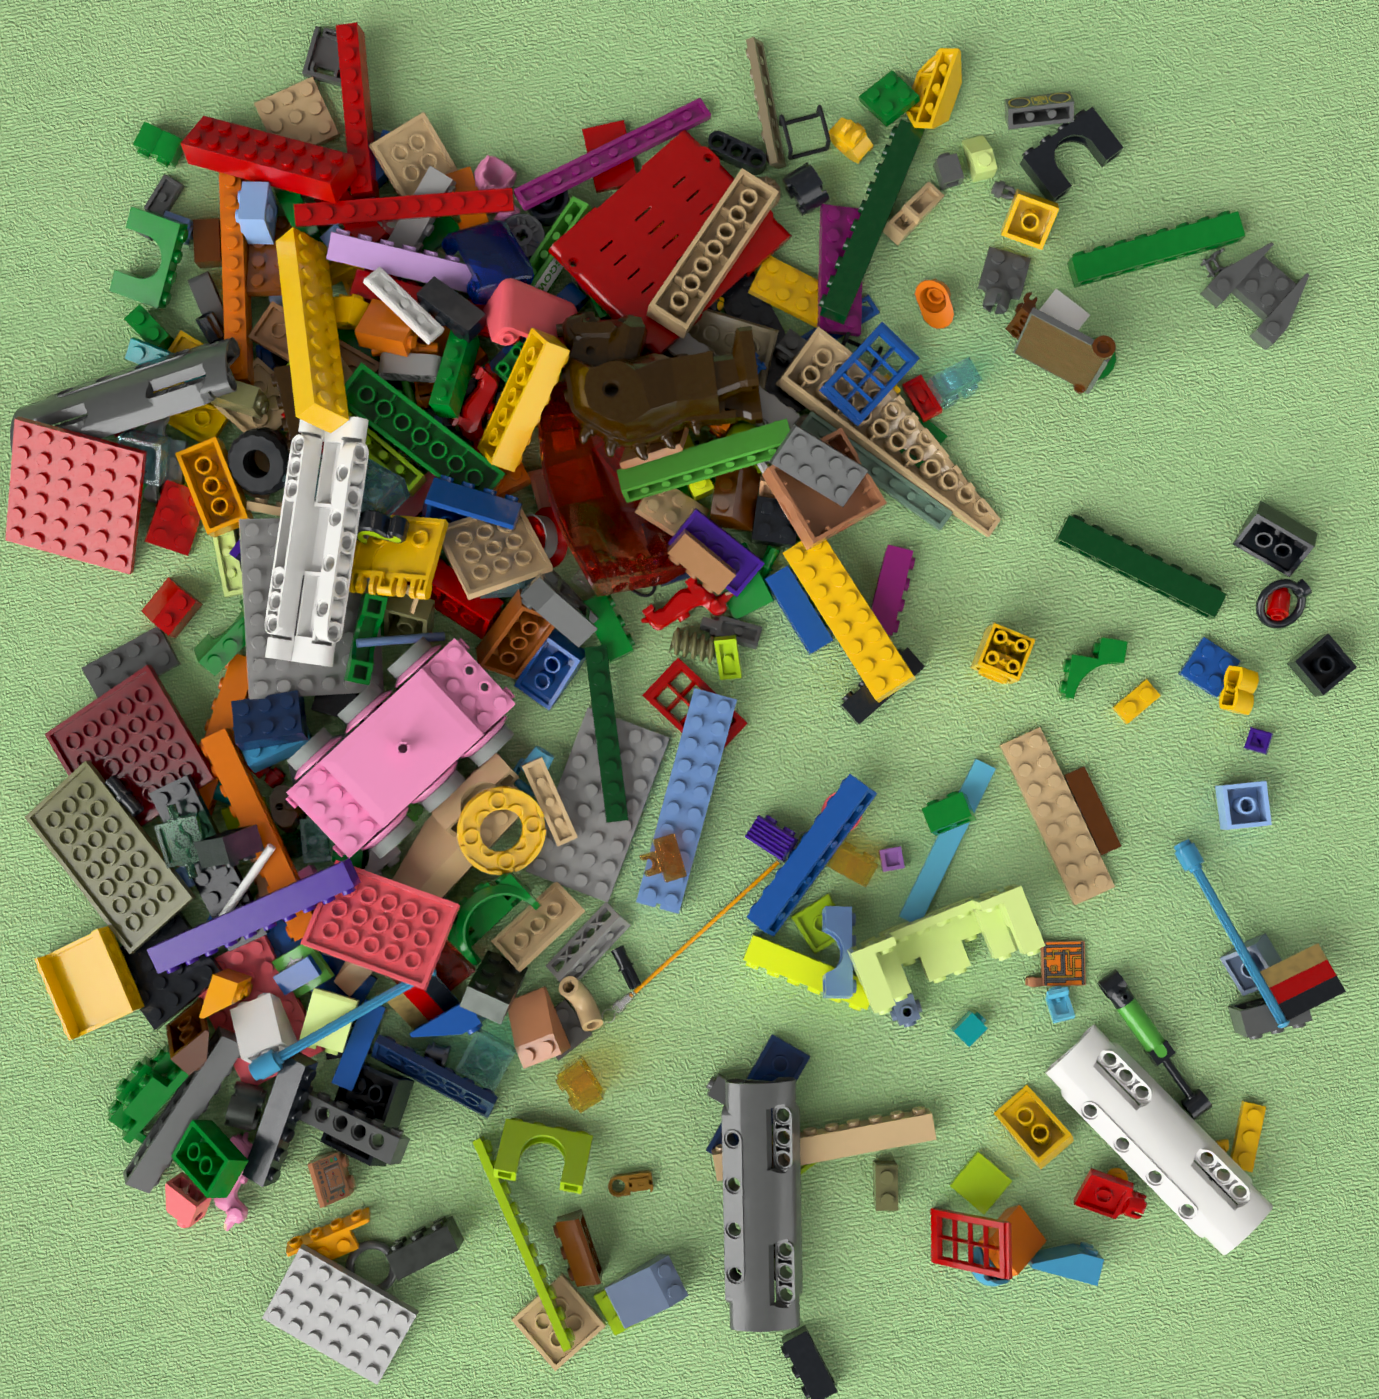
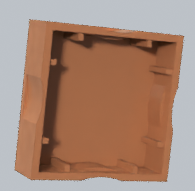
[762,427,887,550]

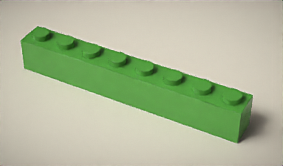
[617,418,790,503]

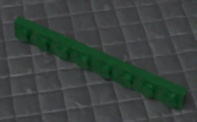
[584,645,629,823]

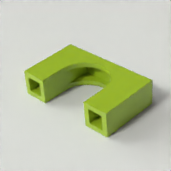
[494,1118,593,1194]

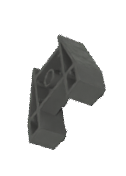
[1200,242,1309,350]
[520,569,599,647]

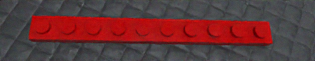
[294,188,515,228]

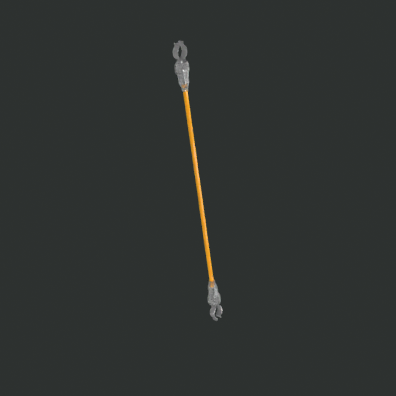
[602,830,809,1025]

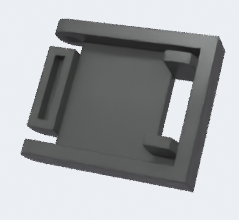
[302,26,341,87]

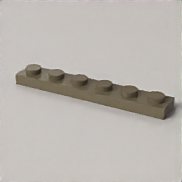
[746,37,786,169]

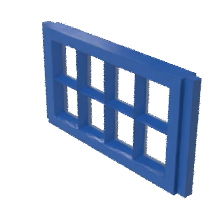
[819,322,920,426]

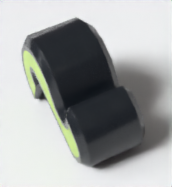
[357,510,409,544]

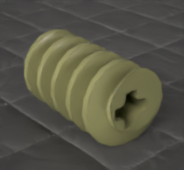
[669,627,715,664]

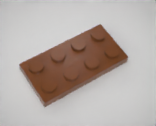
[247,216,292,297]

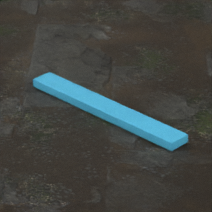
[899,759,996,922]

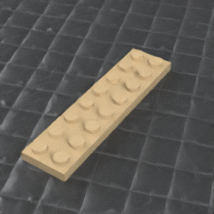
[999,727,1115,905]

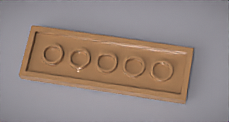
[248,301,379,374]

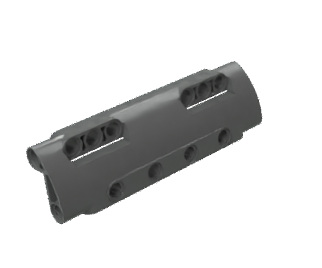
[10,337,240,452]
[722,1077,803,1332]

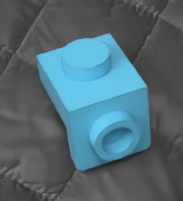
[1045,986,1075,1023]

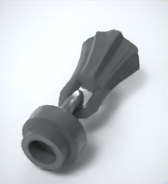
[990,180,1041,199]

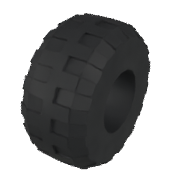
[228,427,290,495]

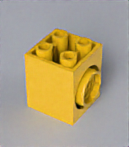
[970,623,1035,684]

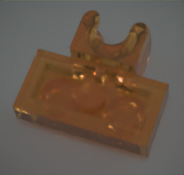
[639,833,687,883]

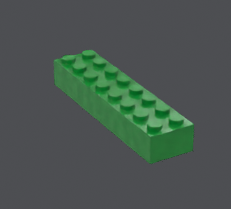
[345,362,507,492]

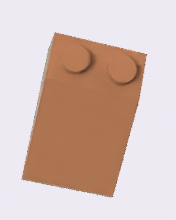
[508,986,571,1069]

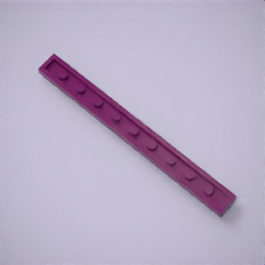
[514,98,711,211]

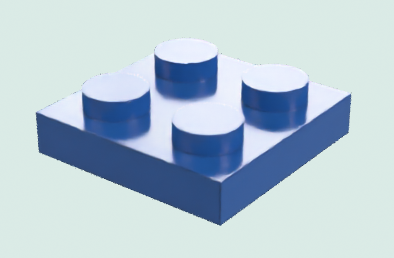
[1178,637,1240,698]

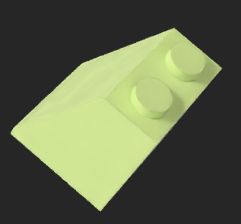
[299,988,360,1055]

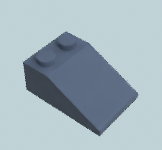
[604,1254,689,1329]

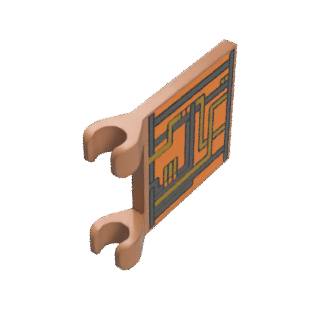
[1025,941,1086,987]

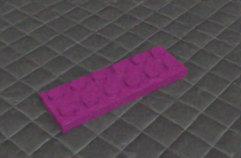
[817,204,862,337]

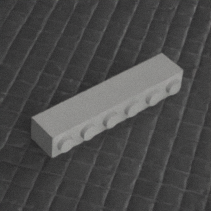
[388,166,456,281]

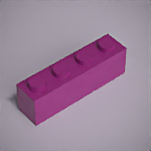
[871,545,916,637]

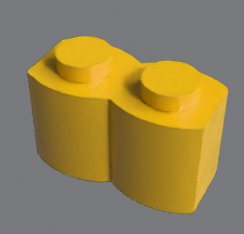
[1219,666,1259,715]

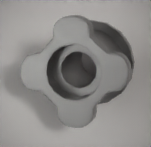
[424,1042,451,1068]

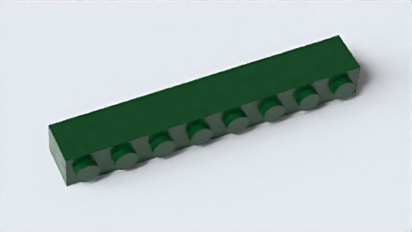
[1054,515,1227,620]

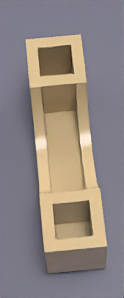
[431,752,519,837]

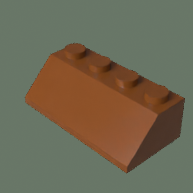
[476,589,555,679]

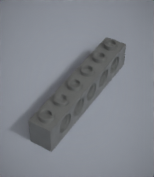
[299,1085,410,1165]

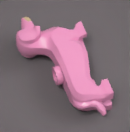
[213,1132,253,1231]

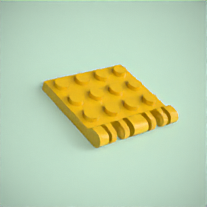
[349,514,449,600]

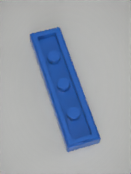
[331,999,387,1091]

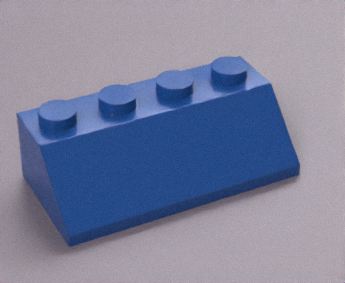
[425,475,522,530]

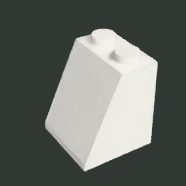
[230,993,301,1064]

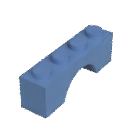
[822,906,857,999]

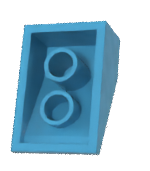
[1028,1242,1104,1286]

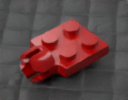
[1074,1168,1147,1219]

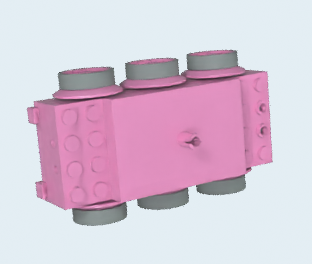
[286,636,515,859]

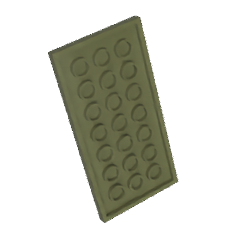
[24,760,196,954]

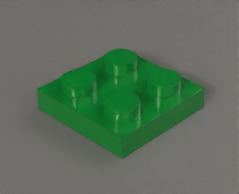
[859,70,920,127]

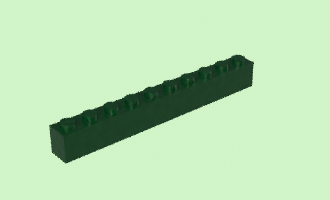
[818,120,925,325]

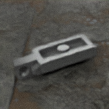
[700,615,762,650]

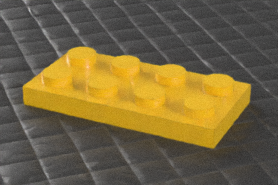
[748,256,818,328]

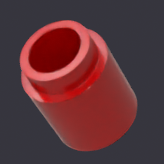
[1266,588,1291,621]

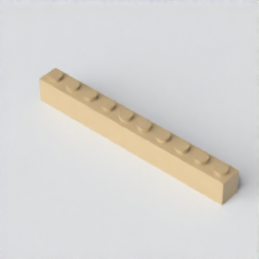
[711,1106,937,1181]

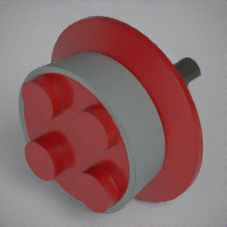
[526,507,575,568]

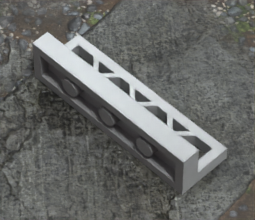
[546,902,631,982]

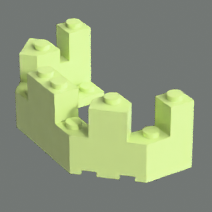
[847,884,1045,1015]

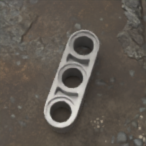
[378,352,442,383]

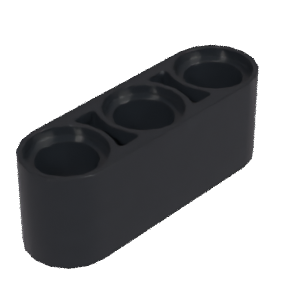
[708,131,766,175]

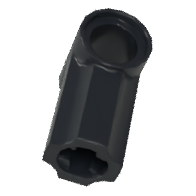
[196,311,224,344]

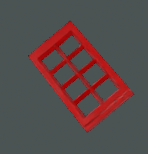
[642,658,748,748]
[931,1208,1012,1280]

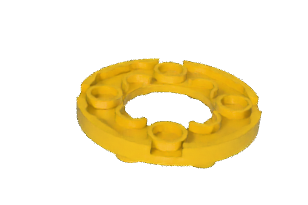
[457,786,546,875]

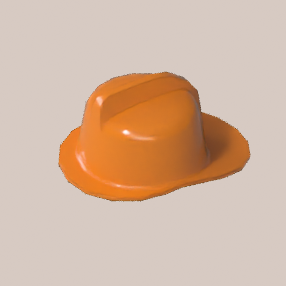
[915,278,954,329]

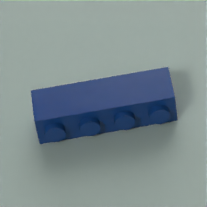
[765,565,834,655]

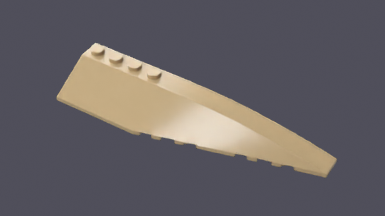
[776,327,1001,537]
[334,764,519,997]

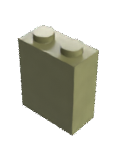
[210,381,269,419]

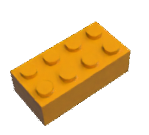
[175,436,254,538]

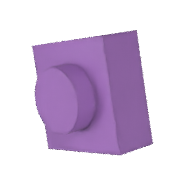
[879,846,905,872]

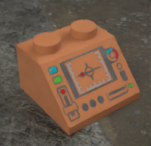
[307,1150,356,1208]

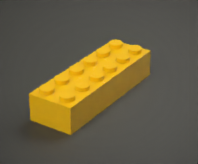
[477,327,570,472]

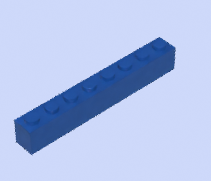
[747,774,878,936]

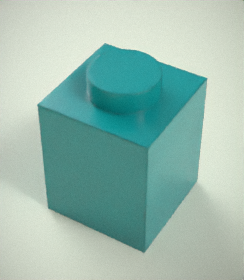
[951,1010,988,1047]

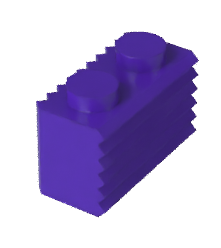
[745,815,799,863]

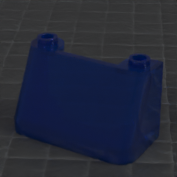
[441,220,534,305]

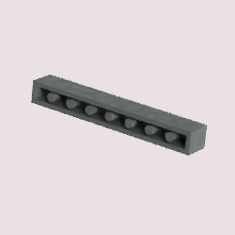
[123,1026,241,1193]

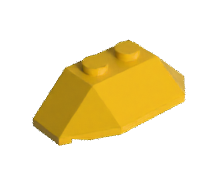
[906,48,962,129]

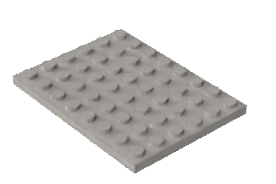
[239,518,384,699]

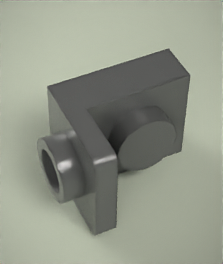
[774,329,807,363]

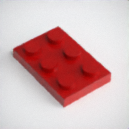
[144,479,201,556]

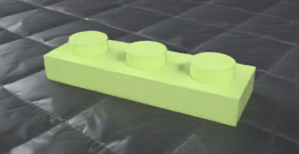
[213,529,243,598]

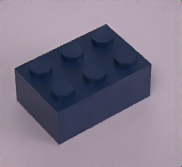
[231,690,308,751]

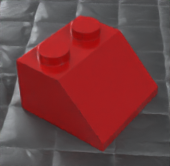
[141,577,203,638]

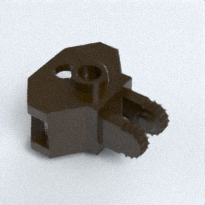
[269,784,308,834]

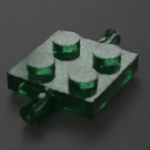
[154,803,206,879]

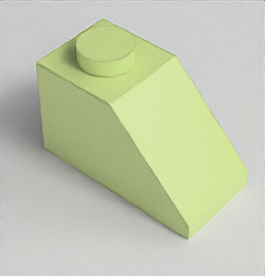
[962,135,998,182]

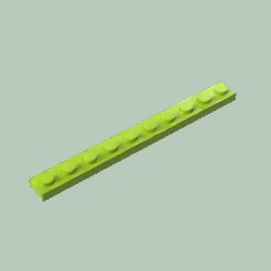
[472,1136,575,1352]

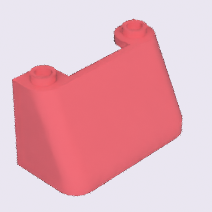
[483,278,578,367]

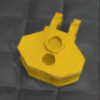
[829,117,874,164]

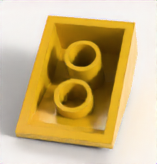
[994,1085,1074,1170]

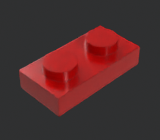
[902,374,943,423]

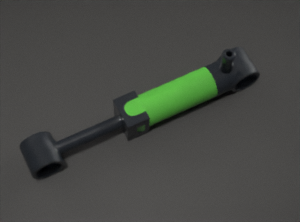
[1097,970,1212,1120]

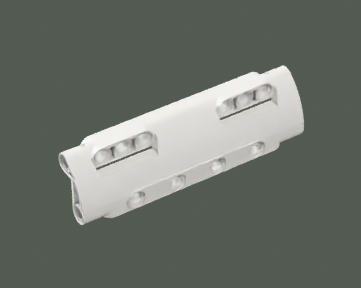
[264,416,369,667]
[1045,1024,1273,1255]

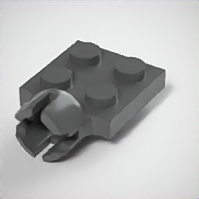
[977,246,1031,314]

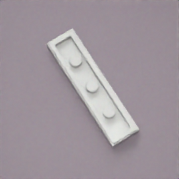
[363,267,445,345]

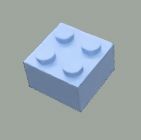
[235,181,278,244]
[1215,781,1272,830]

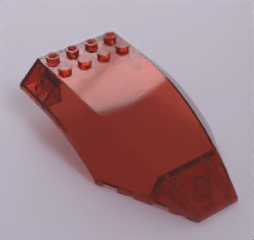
[537,381,686,597]

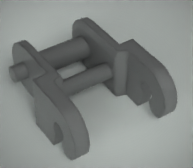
[1200,248,1233,277]

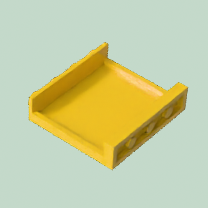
[35,926,145,1041]

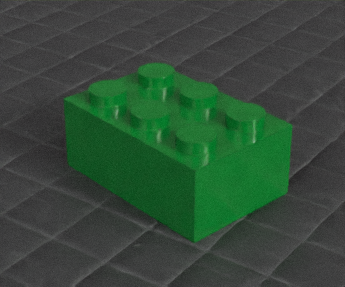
[171,1119,249,1198]

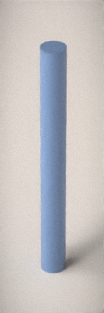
[356,632,445,648]

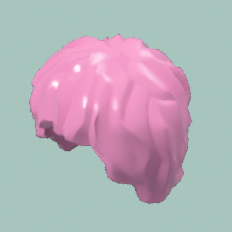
[474,155,517,190]

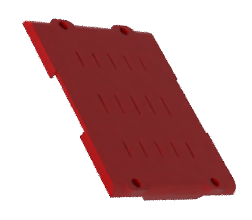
[548,130,792,354]

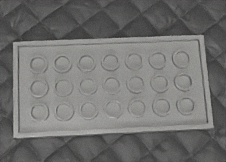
[526,707,670,902]

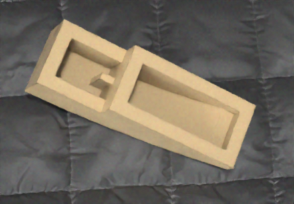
[883,182,945,245]

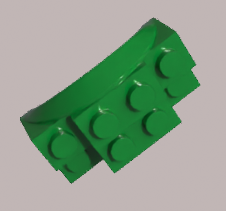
[447,873,542,966]
[108,1044,189,1144]

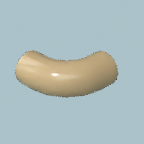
[559,976,603,1031]

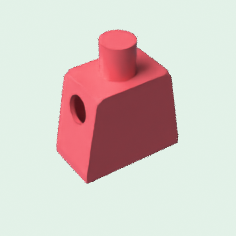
[165,1172,212,1228]

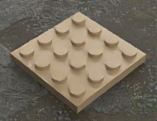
[442,502,553,600]

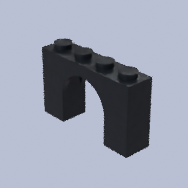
[1020,107,1124,202]

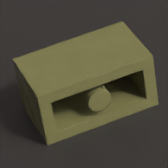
[873,1160,898,1211]

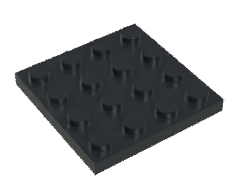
[120,912,223,1030]

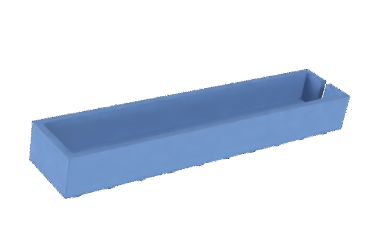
[636,688,737,914]

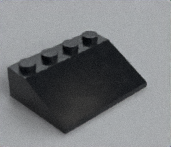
[320,1062,414,1166]

